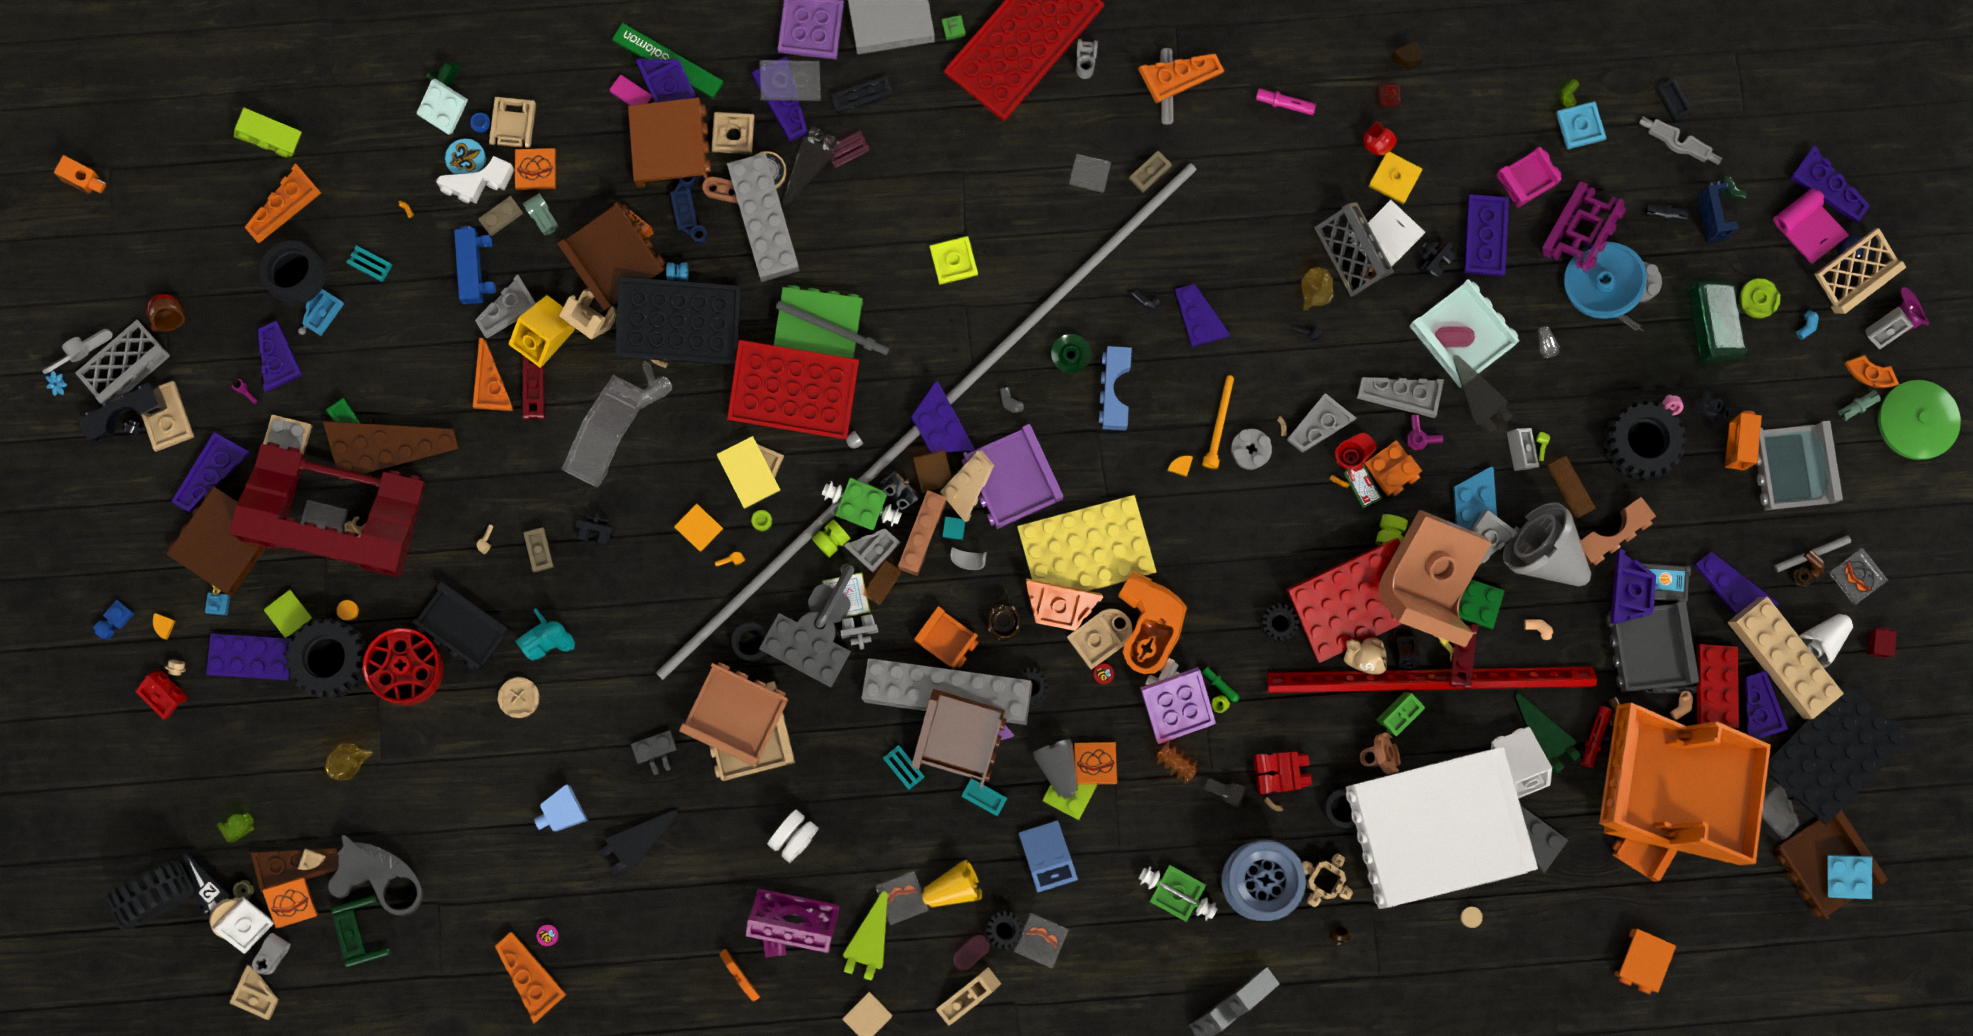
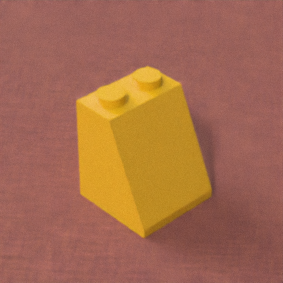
[509,295,575,368]

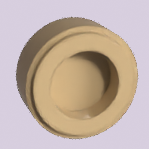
[1460,907,1483,928]

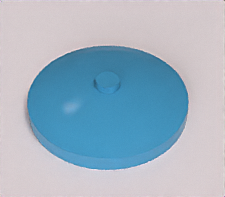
[1564,242,1647,319]

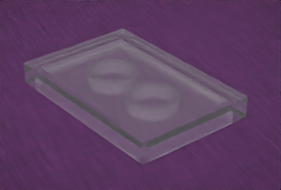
[760,60,821,101]

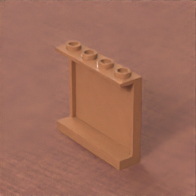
[679,662,788,767]

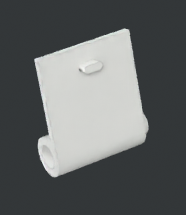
[1349,200,1425,267]

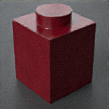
[1867,627,1897,658]

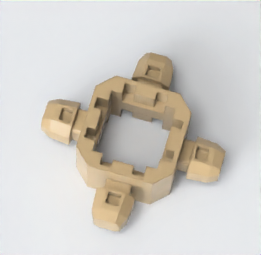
[1302,853,1353,907]

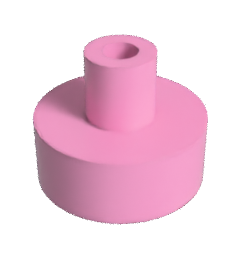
[1662,395,1684,416]

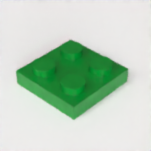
[1459,580,1505,630]

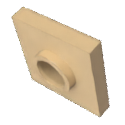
[712,112,754,154]

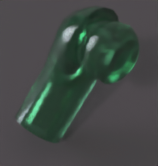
[1721,175,1747,200]

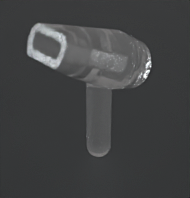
[636,362,672,408]

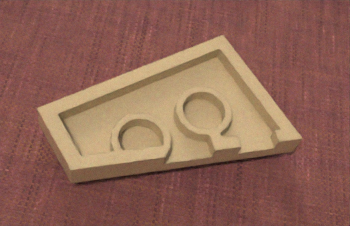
[940,450,994,522]

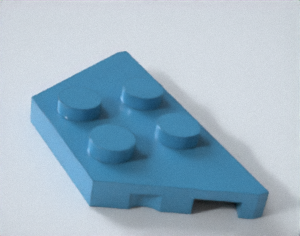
[1453,467,1497,530]

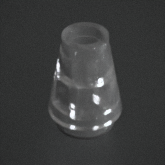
[1538,327,1560,358]

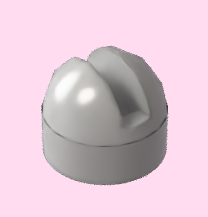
[846,431,863,448]

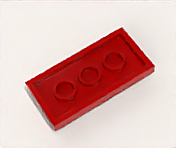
[1696,644,1739,729]

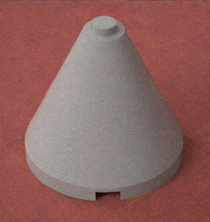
[1503,502,1591,586]

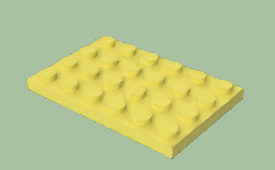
[1017,495,1156,591]

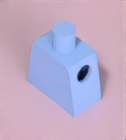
[534,785,588,831]

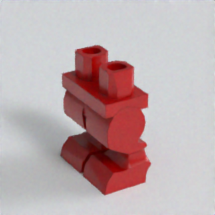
[1253,752,1312,795]

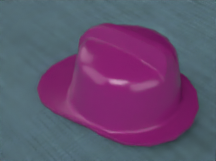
[1899,287,1929,331]

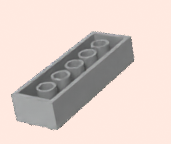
[727,153,800,282]

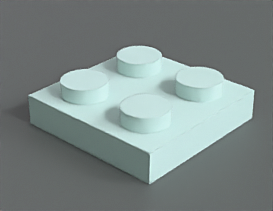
[416,79,468,135]

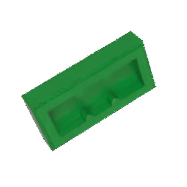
[326,398,361,423]

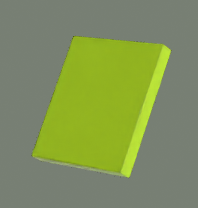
[264,590,313,639]

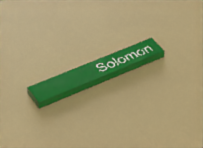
[612,23,723,99]

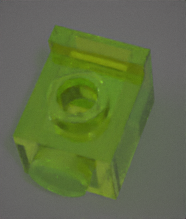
[217,812,255,843]

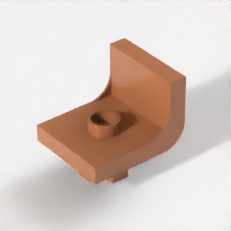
[1378,510,1492,647]

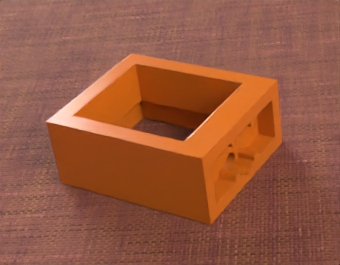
[1725,411,1762,470]

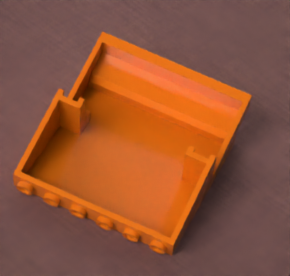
[1599,703,1771,865]

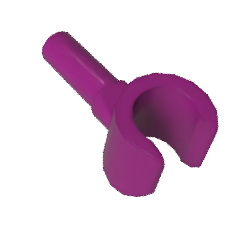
[232,379,258,404]

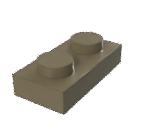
[1129,151,1172,192]
[478,196,523,236]
[524,527,554,573]

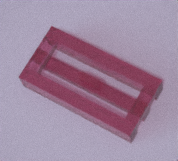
[825,131,870,168]

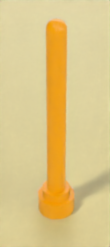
[1202,375,1234,469]

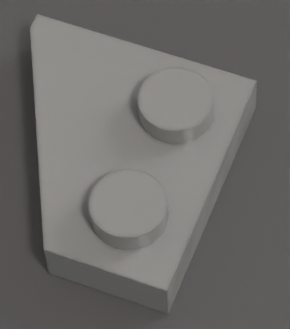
[844,529,900,572]

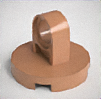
[1360,732,1400,774]

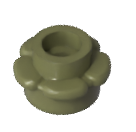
[233,880,254,900]

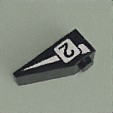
[183,853,235,915]

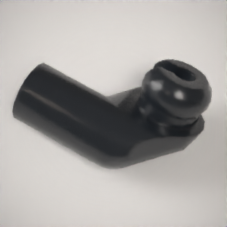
[1131,289,1161,311]

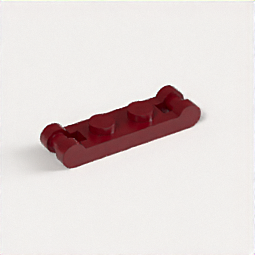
[523,356,545,420]
[1449,623,1478,690]

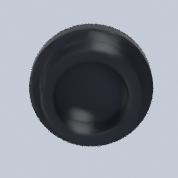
[122,418,143,435]

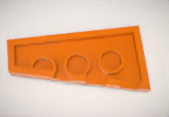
[1138,54,1224,103]
[495,932,567,1023]

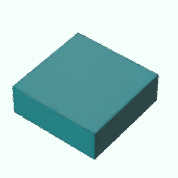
[943,517,965,541]

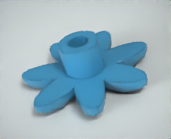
[45,370,67,396]

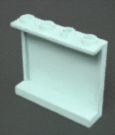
[1409,279,1519,388]

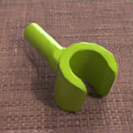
[1536,432,1550,461]

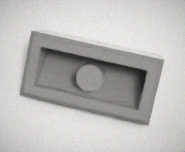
[1866,307,1914,349]
[1507,428,1539,471]

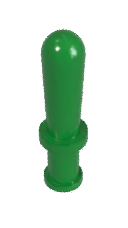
[1202,666,1239,702]

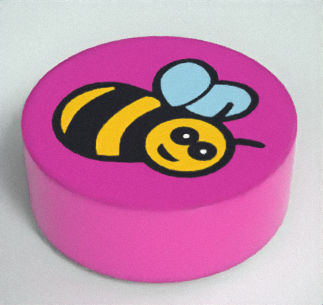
[537,925,559,946]

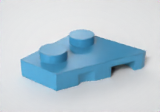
[302,289,344,336]

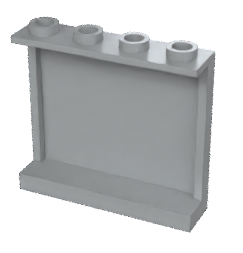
[848,0,935,54]

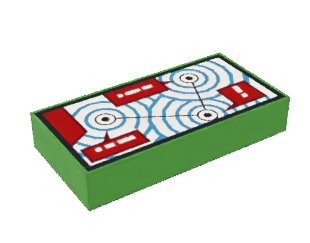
[1344,464,1382,508]

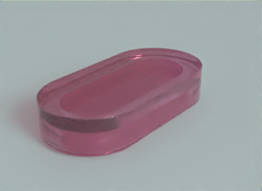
[1434,326,1475,348]
[953,935,990,970]

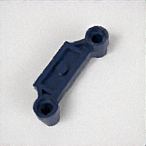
[670,176,707,244]

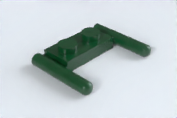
[331,895,391,968]

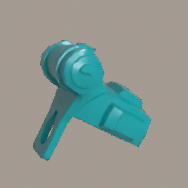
[515,608,575,661]

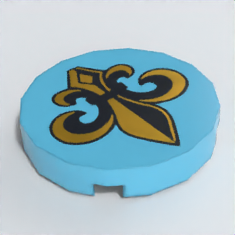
[445,139,486,175]

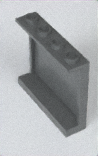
[1606,601,1699,692]

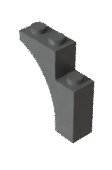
[1189,967,1280,1036]

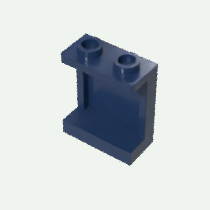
[1697,181,1738,242]

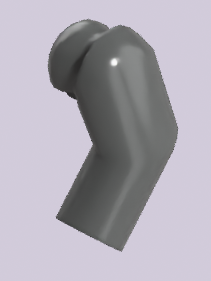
[1000,387,1024,413]

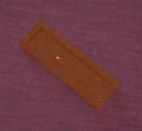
[1547,456,1596,518]

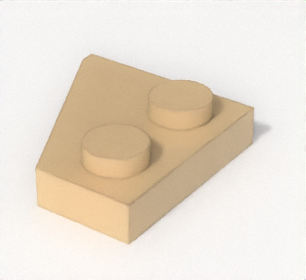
[230,965,279,1020]

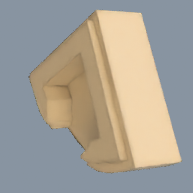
[298,849,326,870]

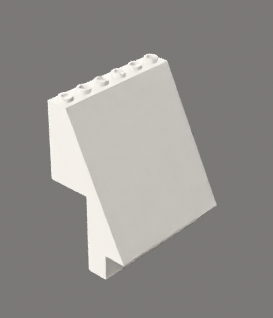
[1346,747,1538,909]

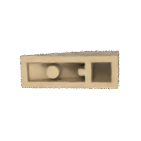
[936,967,1001,1026]

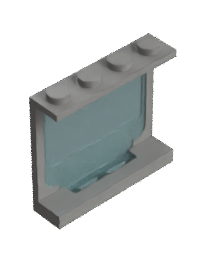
[1755,421,1843,511]

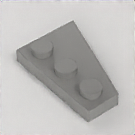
[475,274,536,339]

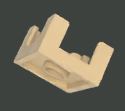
[559,288,617,339]

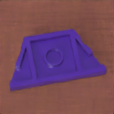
[636,59,697,103]
[911,381,975,453]
[1610,549,1656,624]

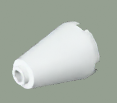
[1799,614,1853,668]

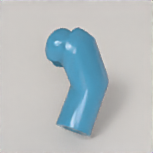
[1796,310,1819,339]

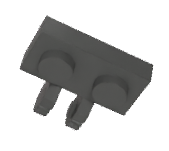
[631,730,677,775]

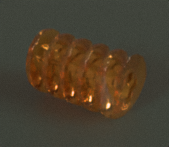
[1155,740,1201,785]

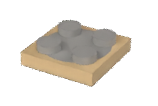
[263,415,312,455]

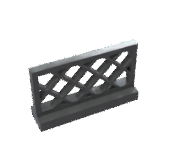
[1314,203,1394,297]

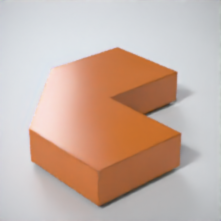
[720,949,760,1001]

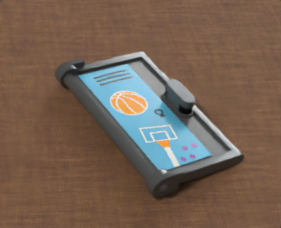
[1641,563,1691,602]

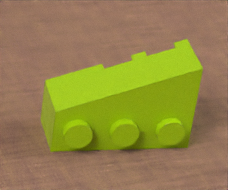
[234,108,302,158]

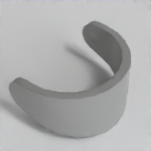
[951,547,987,570]

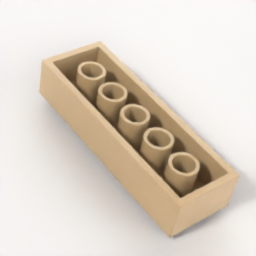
[1727,596,1844,719]

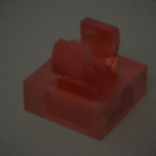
[1378,85,1401,107]

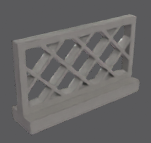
[75,320,170,405]

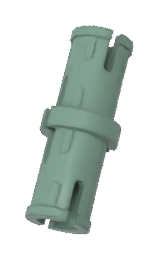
[1838,390,1881,421]

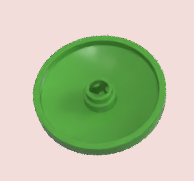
[1878,380,1961,460]

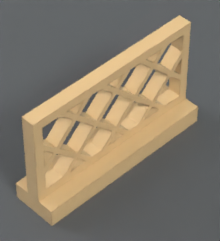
[1815,228,1906,314]

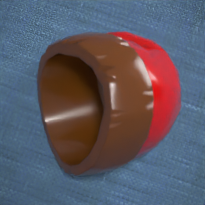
[147,294,185,332]

